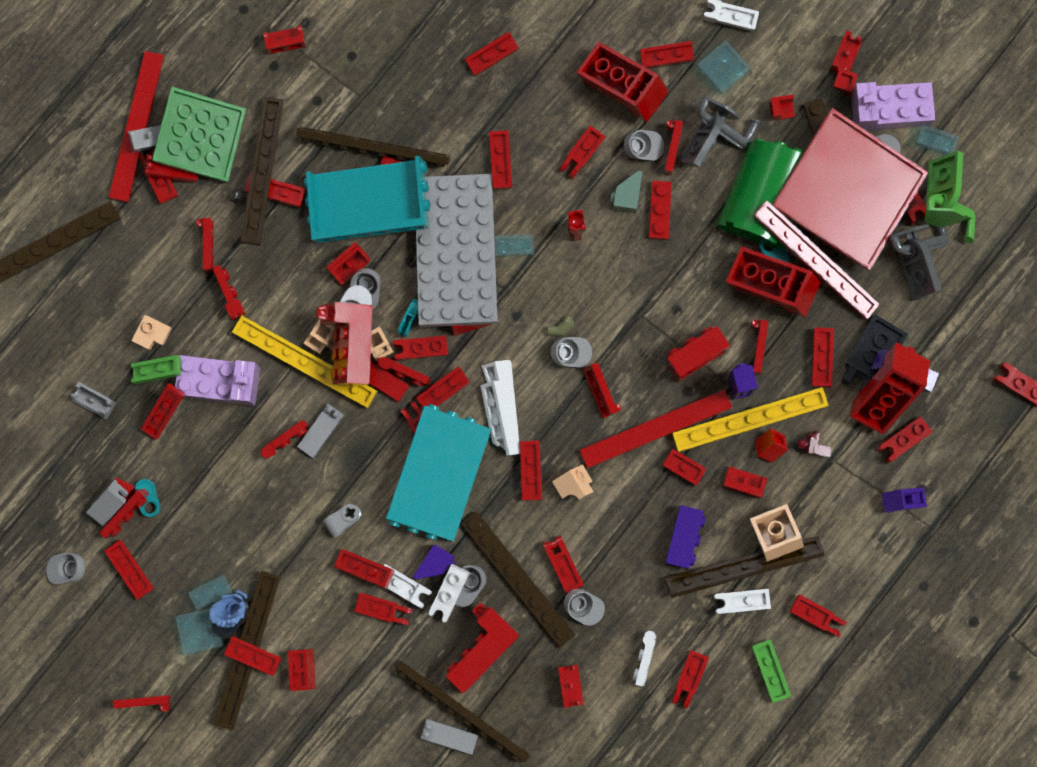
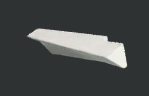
[480,360,520,456]

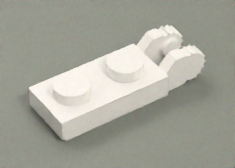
[633,631,657,687]

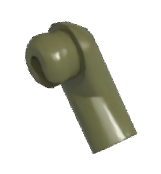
[548,316,575,336]

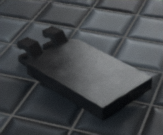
[841,314,908,392]

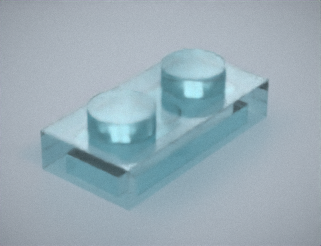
[915,124,959,154]
[494,234,534,257]
[189,574,233,610]

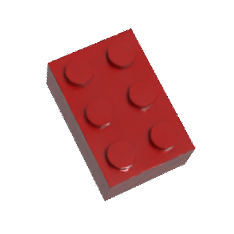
[665,326,730,382]

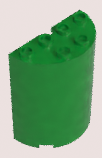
[715,138,804,255]

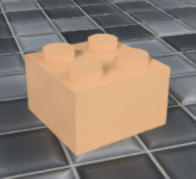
[750,504,804,561]

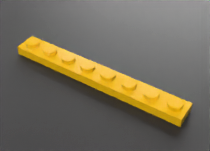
[232,316,377,409]
[672,387,829,452]

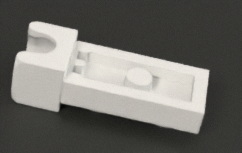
[703,0,759,32]
[384,564,432,609]
[429,564,470,622]
[714,589,771,614]

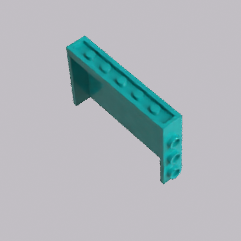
[304,156,430,243]
[385,404,491,542]

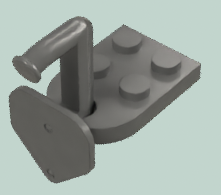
[678,96,761,167]
[889,224,949,301]

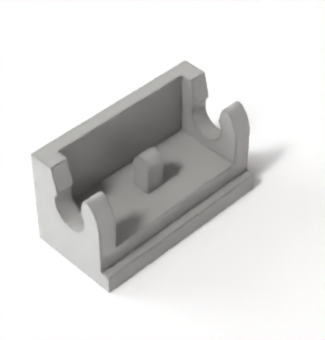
[128,125,161,153]
[71,381,116,420]
[86,479,128,526]

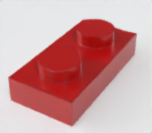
[663,449,706,486]

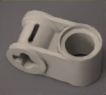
[322,504,361,538]

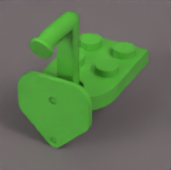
[925,151,976,243]

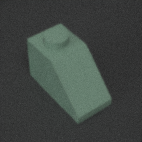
[610,171,642,213]

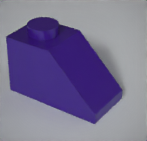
[882,487,927,513]
[413,544,456,580]

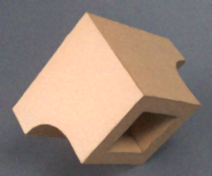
[132,315,172,350]
[303,320,335,354]
[371,326,393,361]
[552,465,593,499]

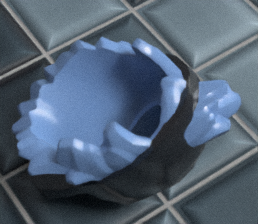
[209,590,249,638]

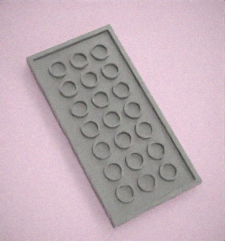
[416,174,498,327]

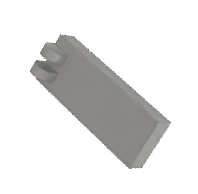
[297,404,344,458]
[421,719,478,755]

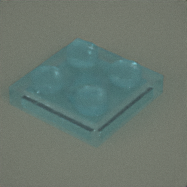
[697,40,751,94]
[175,608,223,655]

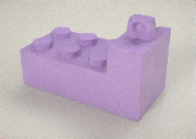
[851,82,935,130]
[175,355,260,406]

